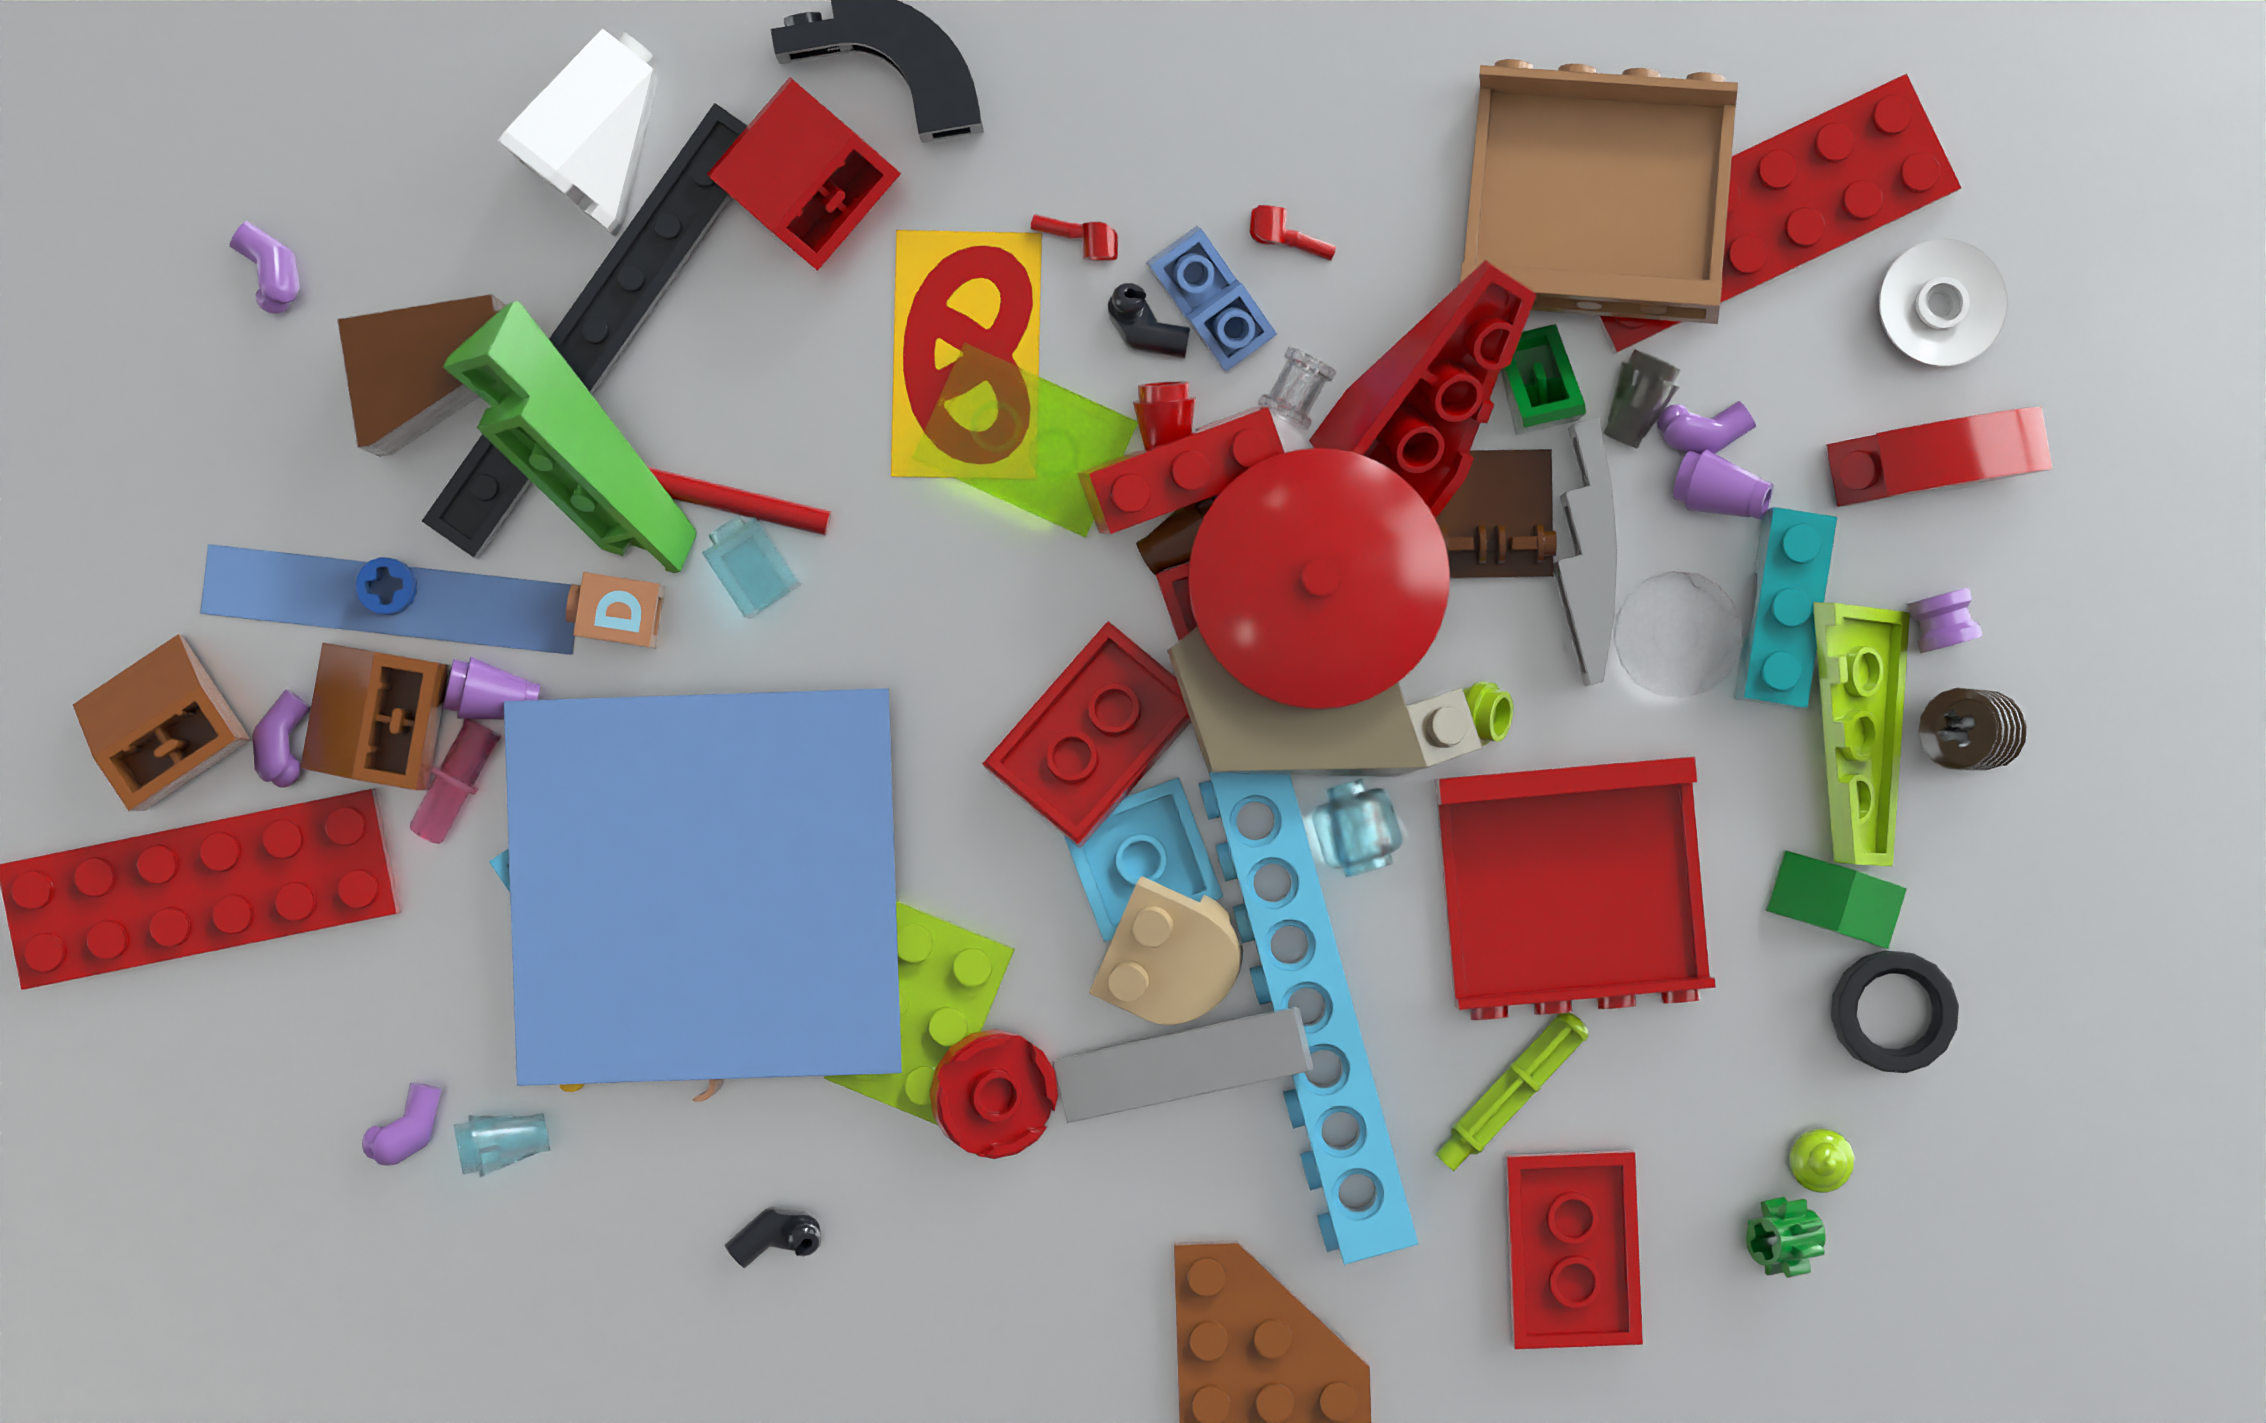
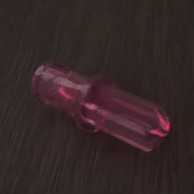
[410,719,501,844]

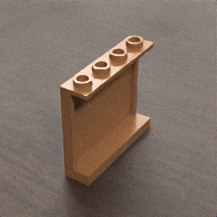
[1460,59,1738,324]

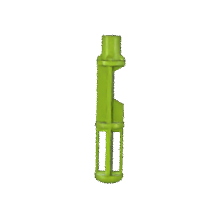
[1436,1012,1589,1171]

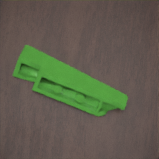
[443,301,696,573]

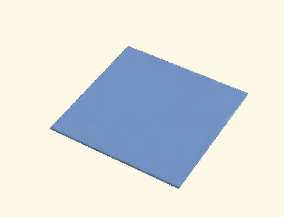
[504,688,902,1086]

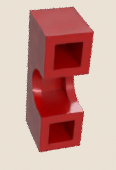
[1077,407,1285,534]

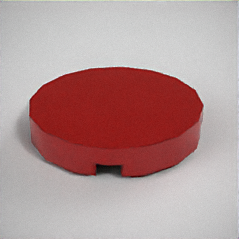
[930,1029,1058,1159]

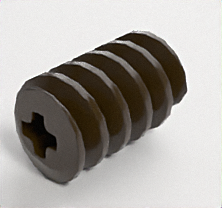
[1918,688,2027,770]

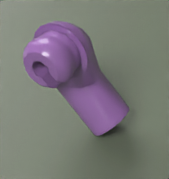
[252,689,311,788]

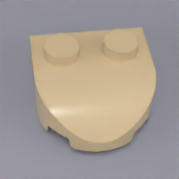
[1089,876,1243,1025]

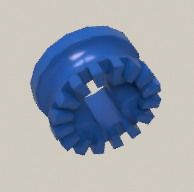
[356,557,418,615]

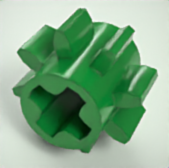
[1746,1197,1826,1278]

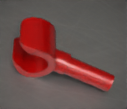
[1250,205,1336,261]
[1031,214,1118,261]

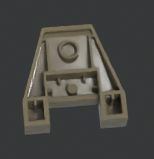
[1167,627,1483,777]

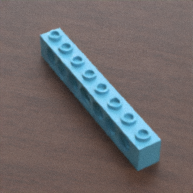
[1198,773,1419,1265]

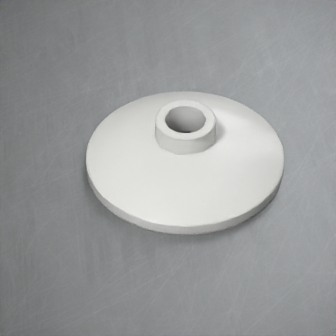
[1879,238,2008,367]

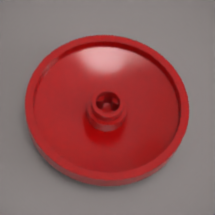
[1188,448,1450,709]

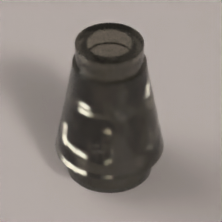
[1603,349,1681,449]

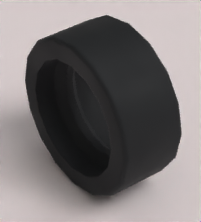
[1831,950,1959,1073]

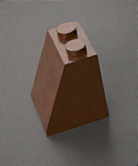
[337,294,506,457]

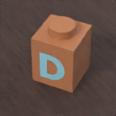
[566,572,666,649]

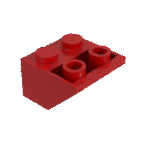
[706,77,901,271]

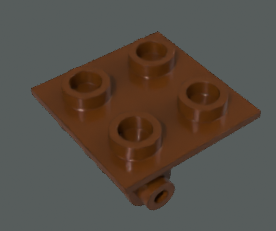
[1435,449,1557,578]

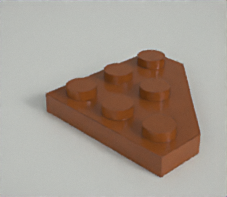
[1174,1241,1371,1423]

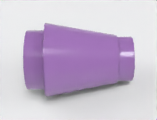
[1673,450,1774,520]
[442,656,540,720]

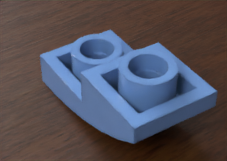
[1146,226,1277,371]

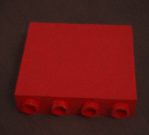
[1435,757,1716,1020]

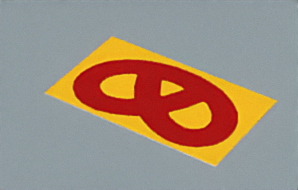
[891,230,1042,480]

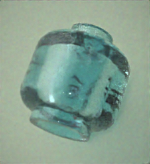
[1312,778,1403,877]

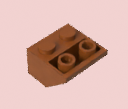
[73,634,251,811]
[300,643,450,790]

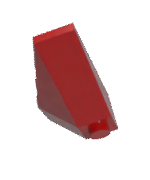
[1309,260,1537,519]

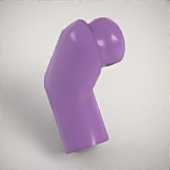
[229,221,300,314]
[1657,401,1756,454]
[362,1083,442,1166]

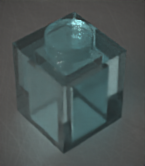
[702,515,802,619]

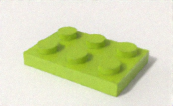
[824,901,1015,1126]

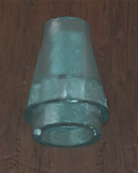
[453,1113,550,1178]

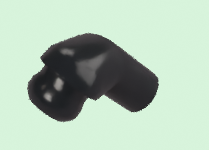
[1108,283,1190,359]
[724,1207,821,1268]

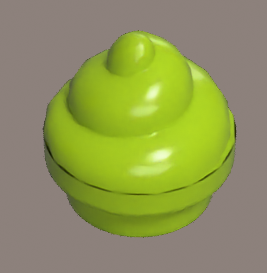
[1463,681,1513,746]
[1789,1128,1854,1193]

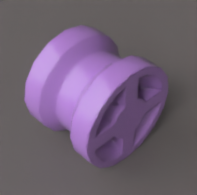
[1907,587,1983,653]

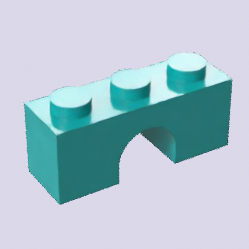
[1734,507,1837,709]

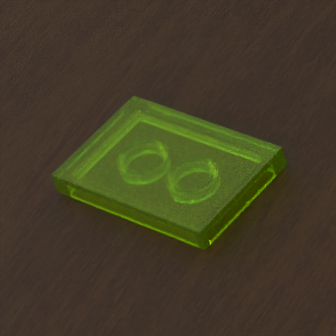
[912,343,1138,539]

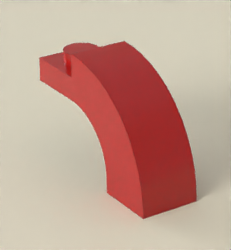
[1826,406,2052,507]

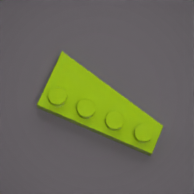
[1813,602,1910,867]

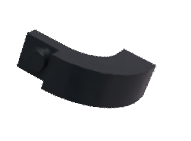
[770,0,984,143]

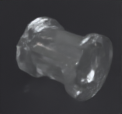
[1257,346,1337,430]

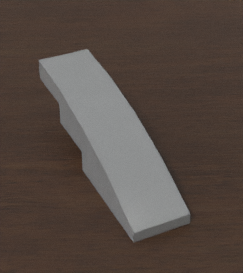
[1553,417,1617,686]

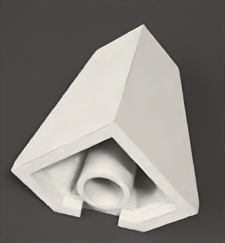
[498,29,659,236]

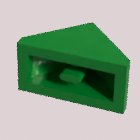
[1501,324,1586,435]
[1765,850,1907,949]

